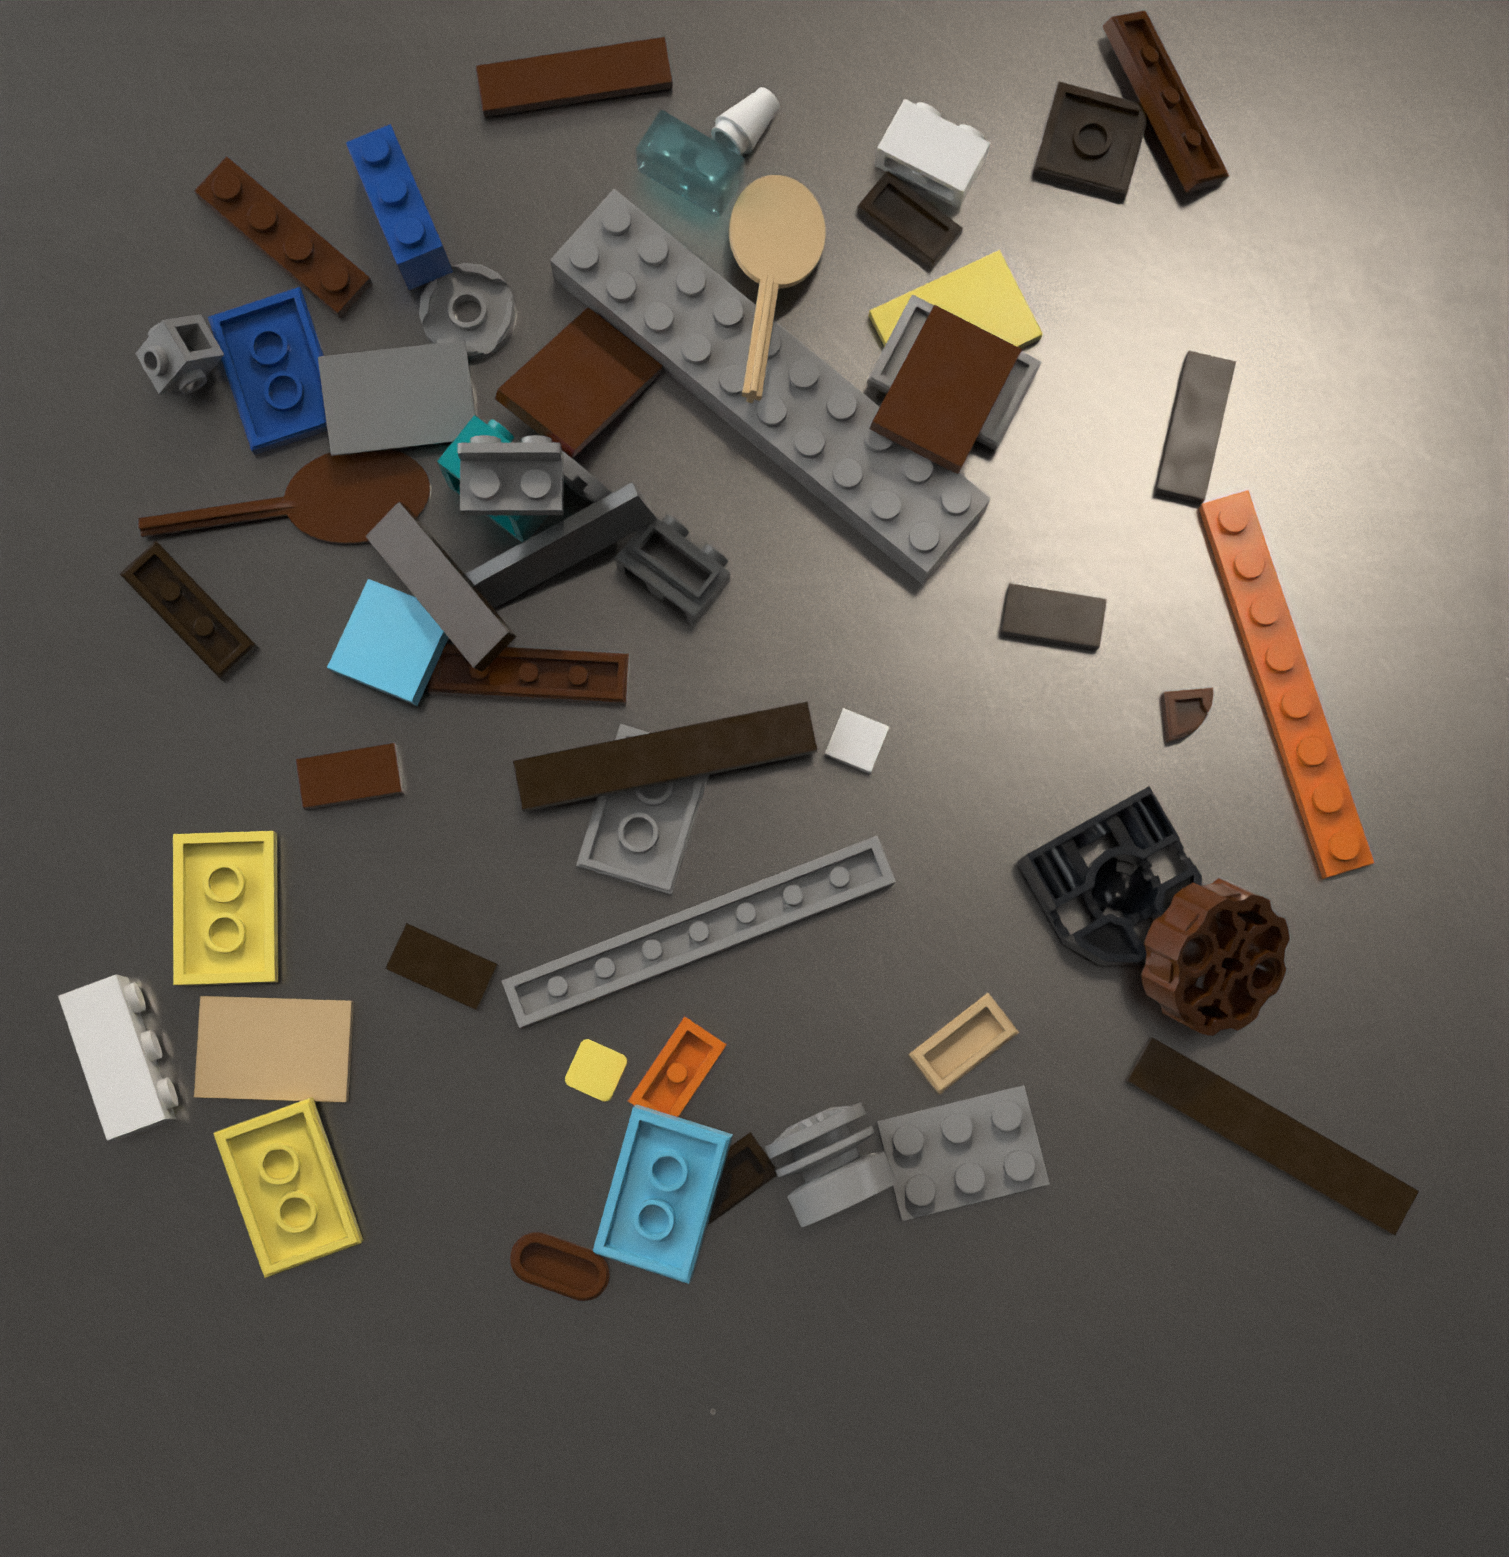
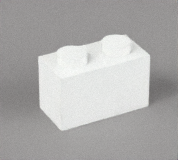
[875,99,990,209]

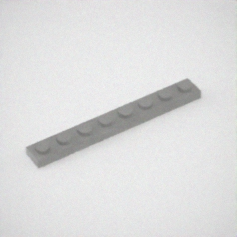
[502,836,896,1029]

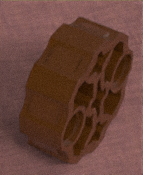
[1141,878,1290,1036]

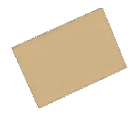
[194,996,354,1103]

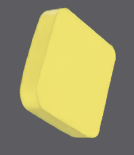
[565,1039,627,1102]

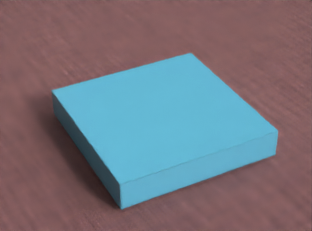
[327,579,449,706]

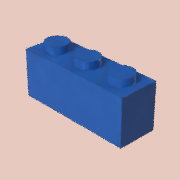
[346,124,453,290]

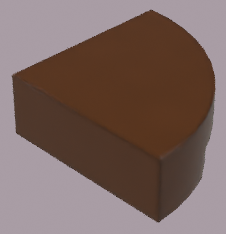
[1161,687,1214,743]

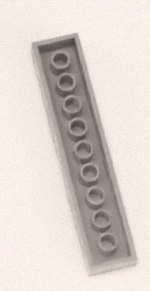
[550,189,991,585]

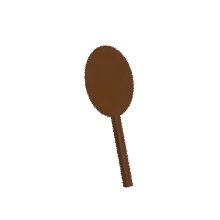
[138,449,431,544]

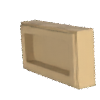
[908,993,1019,1095]

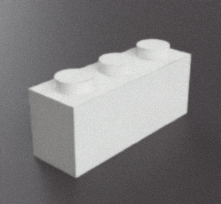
[58,974,178,1141]

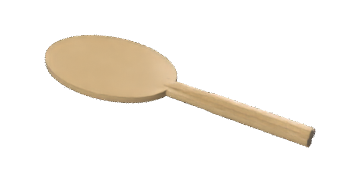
[729,175,825,403]

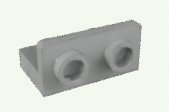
[458,435,564,515]

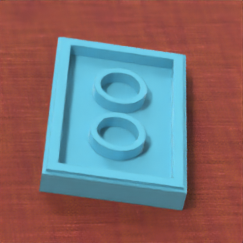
[593,1104,733,1284]

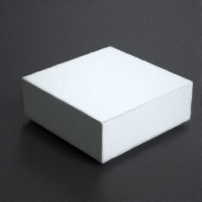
[824,708,889,774]

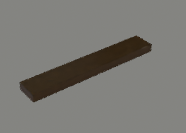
[513,702,818,812]
[1125,1037,1419,1236]

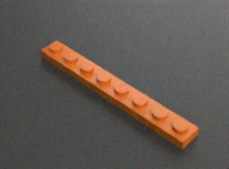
[1198,490,1374,879]

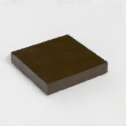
[1032,81,1148,201]

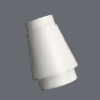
[711,87,780,158]

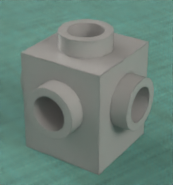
[135,314,224,394]

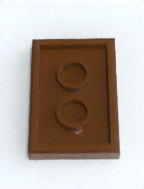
[869,304,1022,474]
[495,307,663,458]

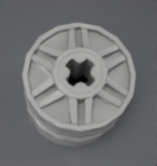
[765,1102,898,1228]

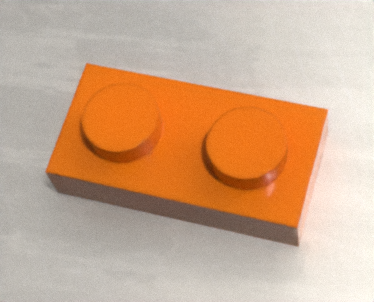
[628,1016,727,1117]

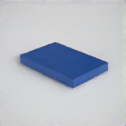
[208,287,328,455]

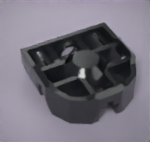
[1017,786,1202,966]

